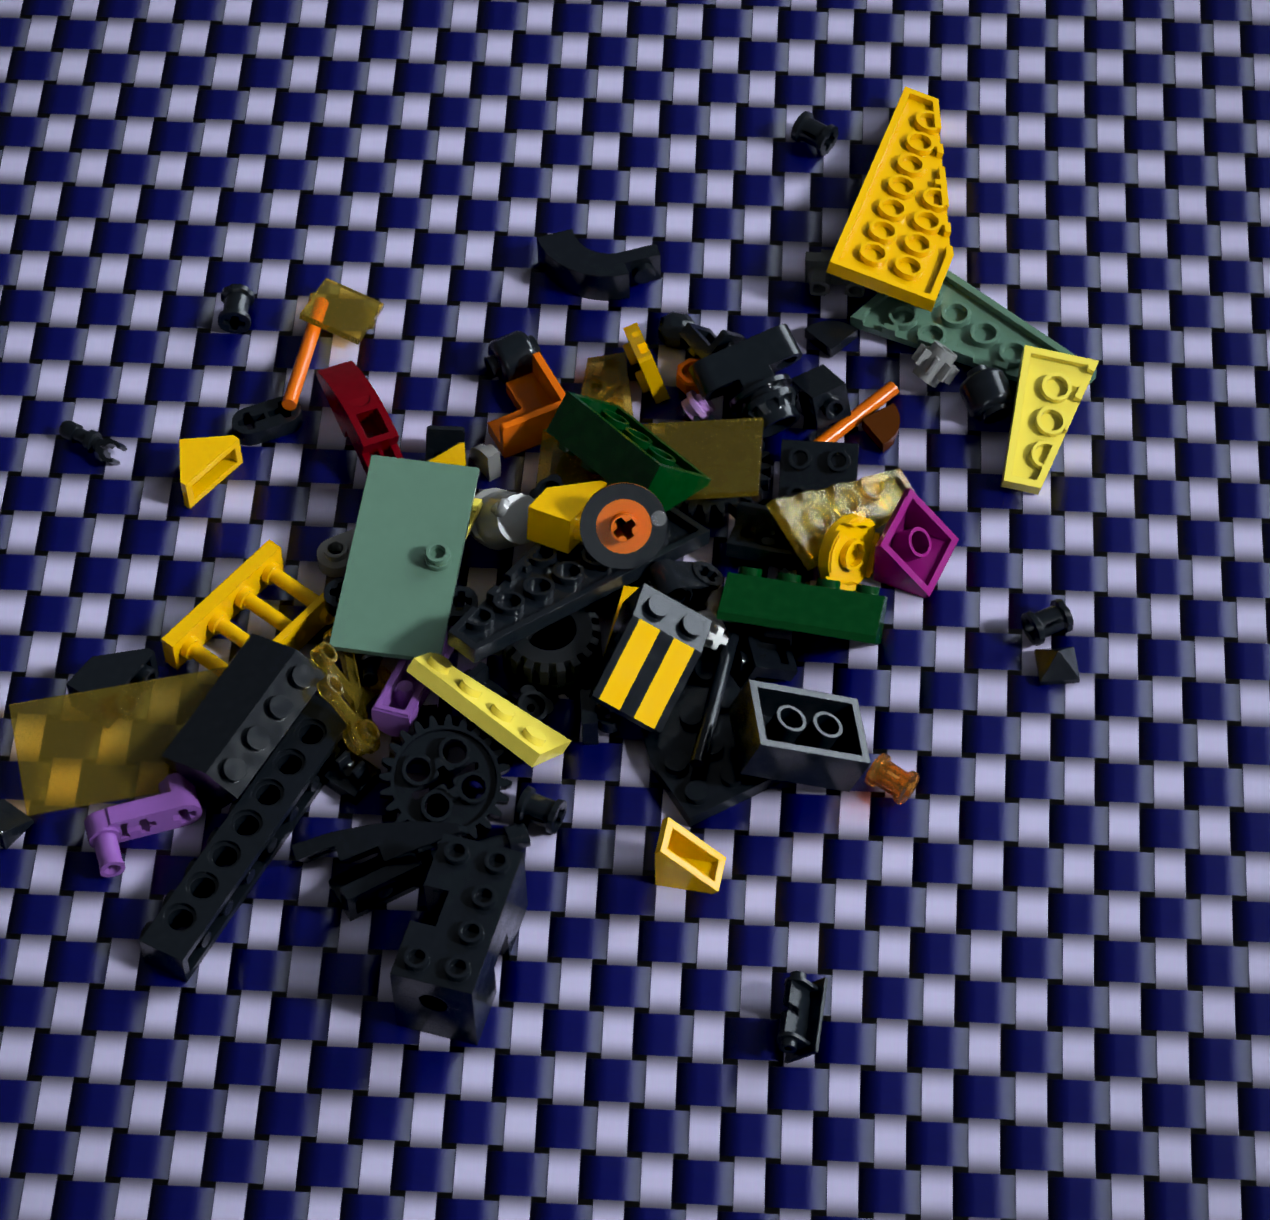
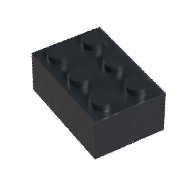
[728,679,871,792]

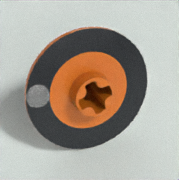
[580,482,668,569]

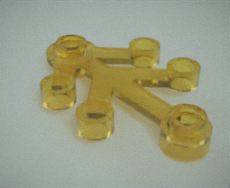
[310,627,391,756]

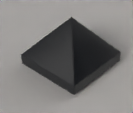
[1034,647,1080,685]

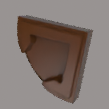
[861,403,900,453]

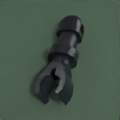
[59,420,127,465]

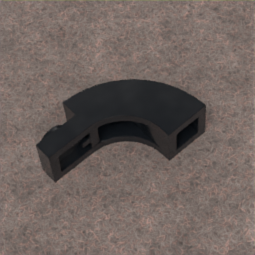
[537,229,661,301]

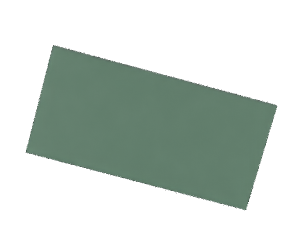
[329,455,480,660]

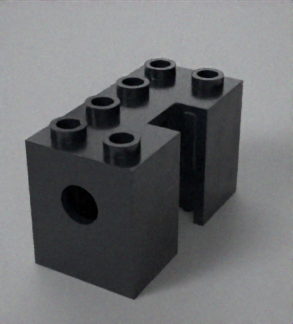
[390,833,528,1045]

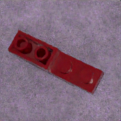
[316,361,404,475]

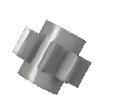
[911,340,960,388]

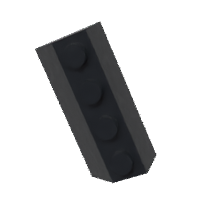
[159,633,328,808]

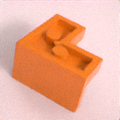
[487,352,566,459]

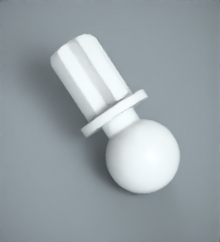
[697,610,729,650]

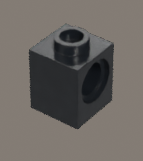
[791,364,851,430]

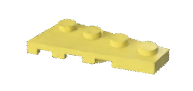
[1000,345,1099,495]
[406,652,571,767]

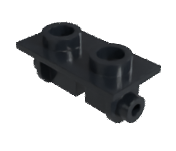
[776,971,828,1064]

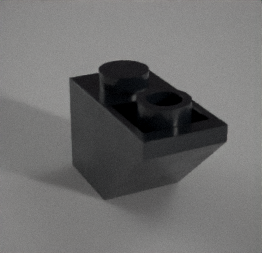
[66,648,159,729]

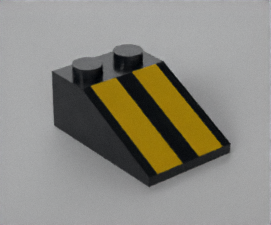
[589,583,712,736]

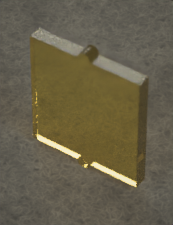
[299,278,384,345]

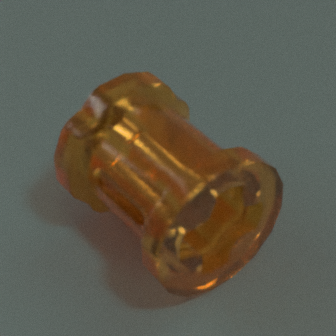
[865,753,920,805]

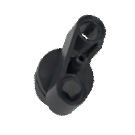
[688,324,803,439]

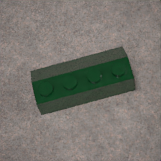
[546,391,711,512]
[716,566,888,644]

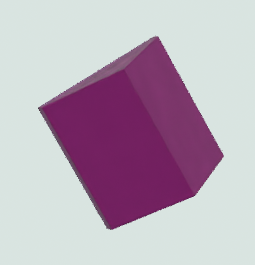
[873,488,959,598]

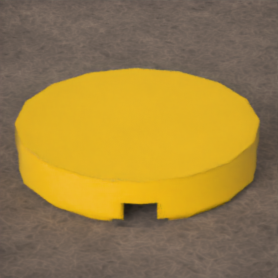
[818,513,880,591]

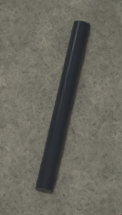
[689,629,740,769]

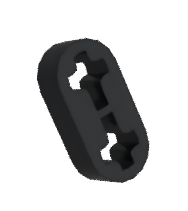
[232,396,303,446]

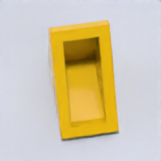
[179,435,243,509]
[655,817,726,894]

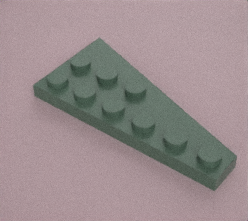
[850,270,1097,385]

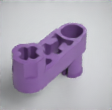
[84,773,203,877]

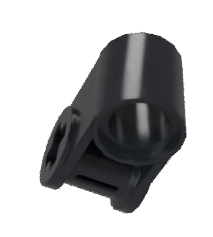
[644,559,724,612]

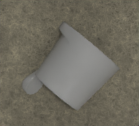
[470,488,535,551]

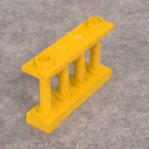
[161,539,340,677]

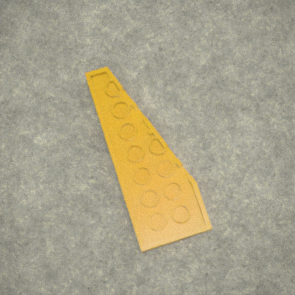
[826,87,954,312]

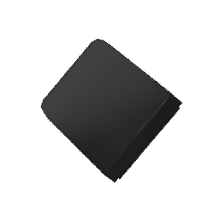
[0,799,34,850]

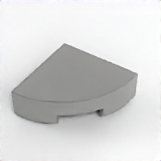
[469,443,501,482]

